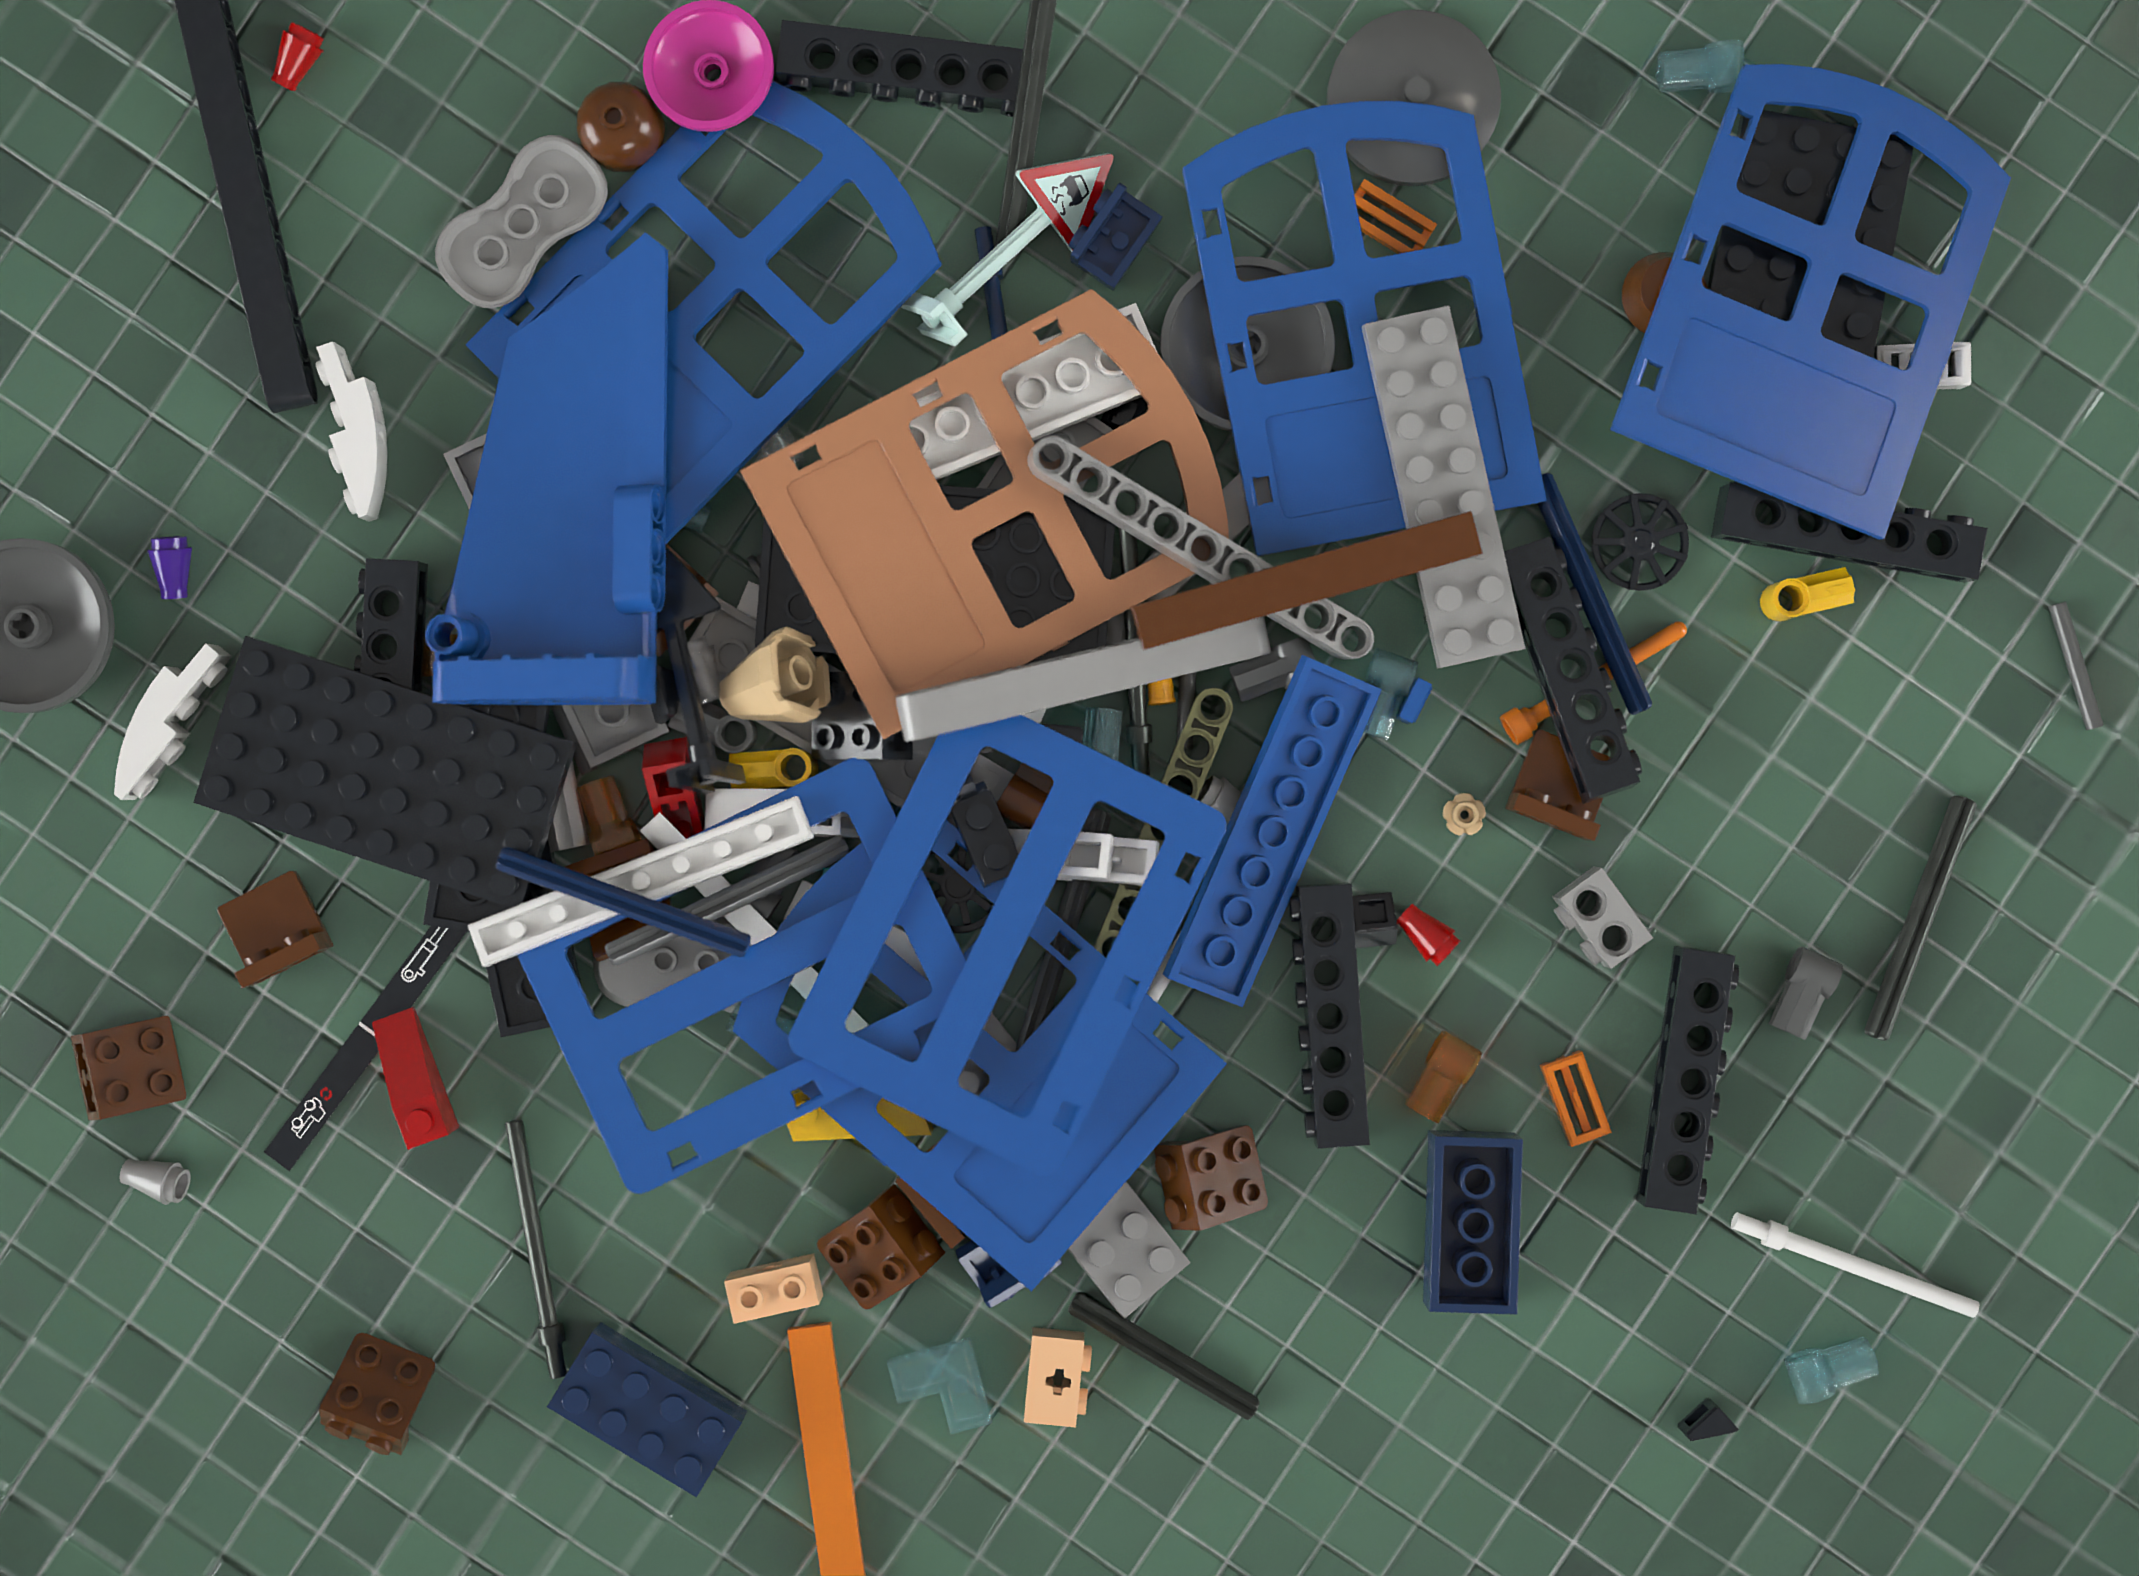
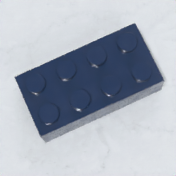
[1423,1130,1523,1315]
[547,1322,748,1498]

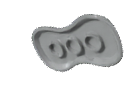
[435,135,608,308]
[593,916,776,1014]

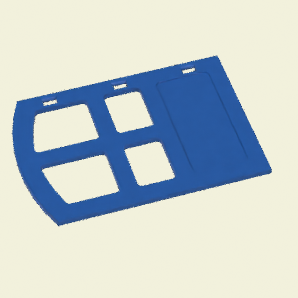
[1610,64,2011,540]
[466,81,942,544]
[1182,101,1547,557]
[732,820,1227,1292]

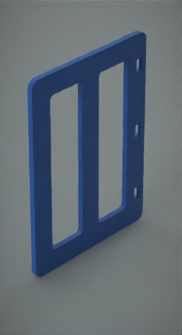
[788,715,1227,1177]
[517,757,989,1194]

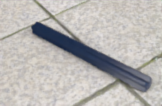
[1537,473,1652,715]
[496,847,751,957]

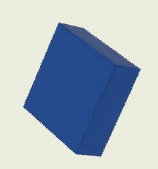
[1394,678,1433,724]

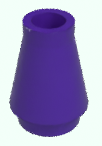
[147,536,192,599]

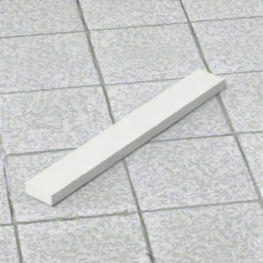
[467,796,814,967]

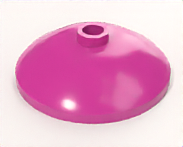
[643,0,774,132]

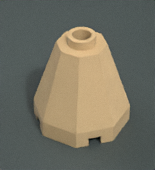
[719,627,831,723]

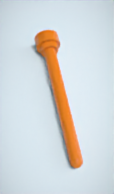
[1500,621,1687,746]

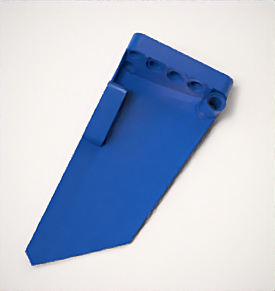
[425,232,668,705]

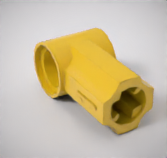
[1760,567,1855,621]
[729,748,819,789]

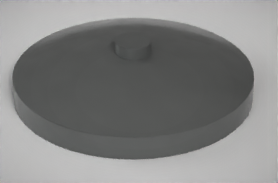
[1327,10,1501,186]
[1160,256,1335,432]
[0,538,115,713]

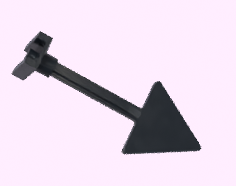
[657,546,746,794]

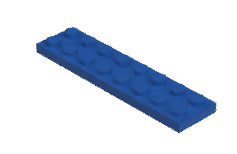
[1163,655,1382,1007]

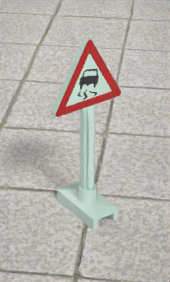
[901,153,1114,347]

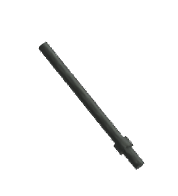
[1119,528,1152,776]
[505,1120,567,1379]

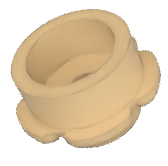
[1443,793,1486,835]

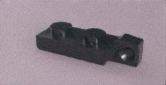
[950,773,1019,888]

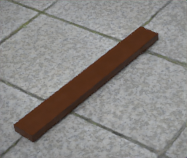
[1130,511,1483,650]

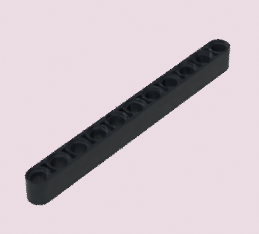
[174,0,318,414]

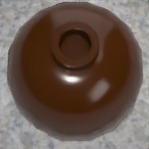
[577,82,665,172]

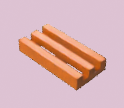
[1354,179,1438,254]
[1540,1050,1612,1147]

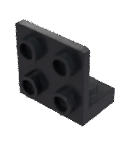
[811,672,913,760]

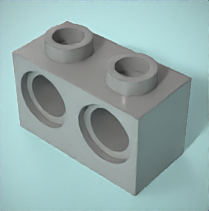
[1552,866,1653,969]

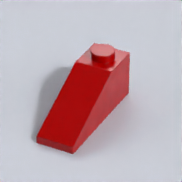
[642,737,704,839]
[372,1007,459,1150]

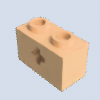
[724,1253,823,1324]
[1024,1327,1092,1428]

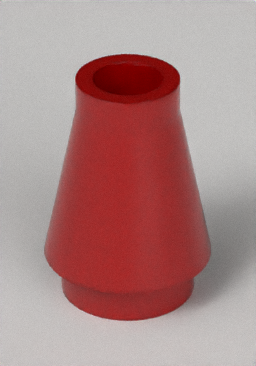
[271,22,324,92]
[1396,903,1461,966]

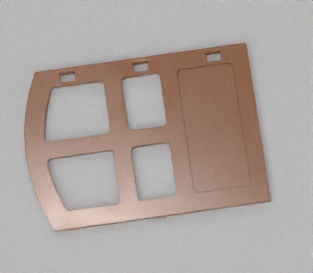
[740,289,1229,739]

